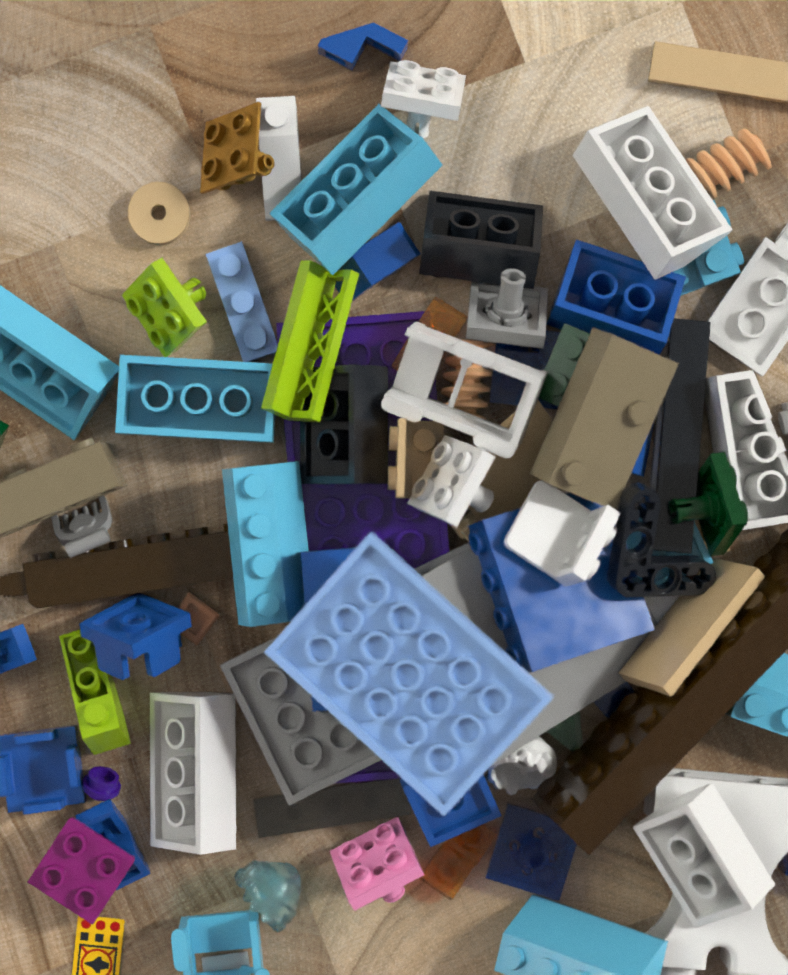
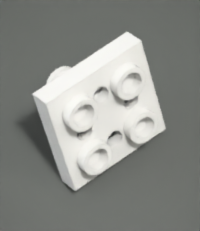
[381,60,466,138]
[407,435,495,527]

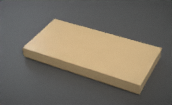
[619,557,765,696]

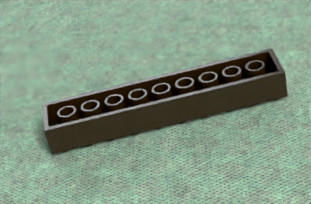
[531,529,788,855]

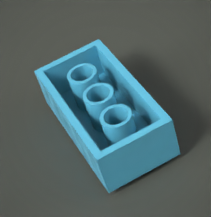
[269,104,443,275]
[115,355,276,443]

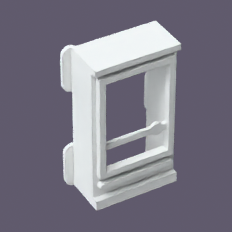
[381,321,548,458]

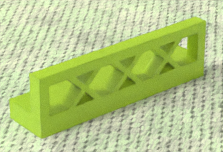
[261,260,359,422]

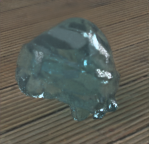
[234,859,302,933]

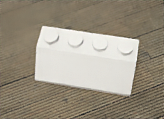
[573,106,732,280]
[150,692,237,855]

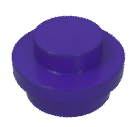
[82,766,121,801]

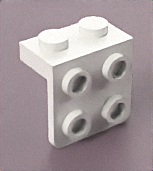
[504,480,620,587]

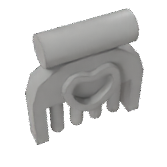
[51,495,112,558]

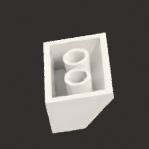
[633,783,775,928]

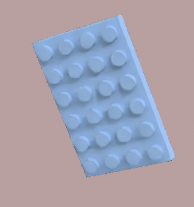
[264,532,553,816]

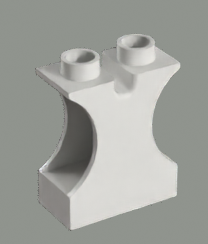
[643,768,788,975]

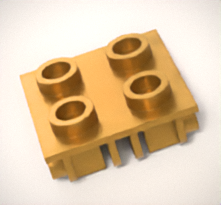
[200,101,275,194]

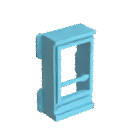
[171,909,270,975]

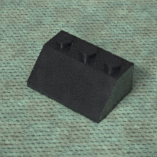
[419,190,543,289]
[300,364,388,484]

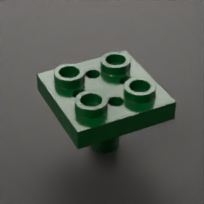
[669,452,748,557]

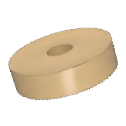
[128,182,191,245]

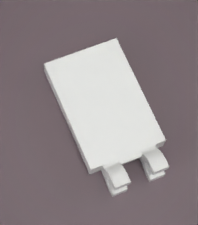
[707,222,788,376]

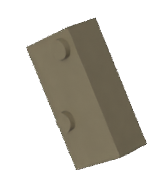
[530,328,678,509]
[0,438,127,538]

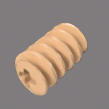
[685,128,772,199]
[441,339,496,420]

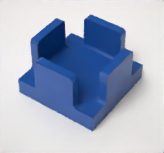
[79,593,192,680]
[0,725,87,815]
[399,774,502,848]

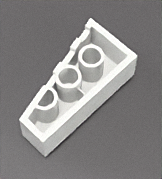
[704,370,788,530]

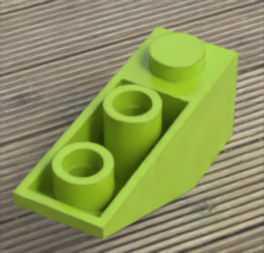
[59,630,131,755]

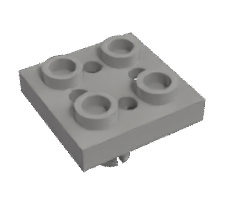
[466,269,548,348]

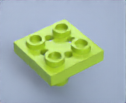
[121,258,207,357]

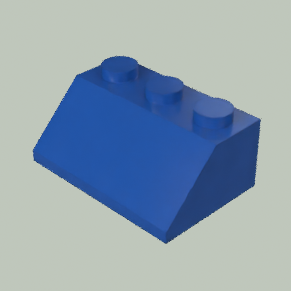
[546,239,686,355]

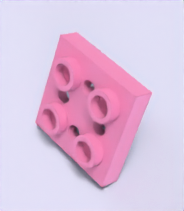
[330,816,424,911]

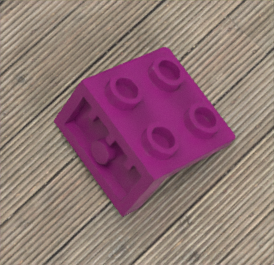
[28,817,135,925]

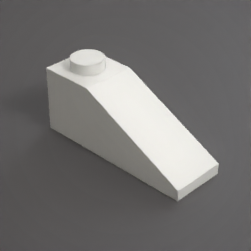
[256,96,302,221]

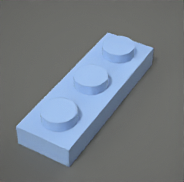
[206,241,278,362]

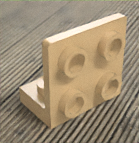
[387,418,444,498]

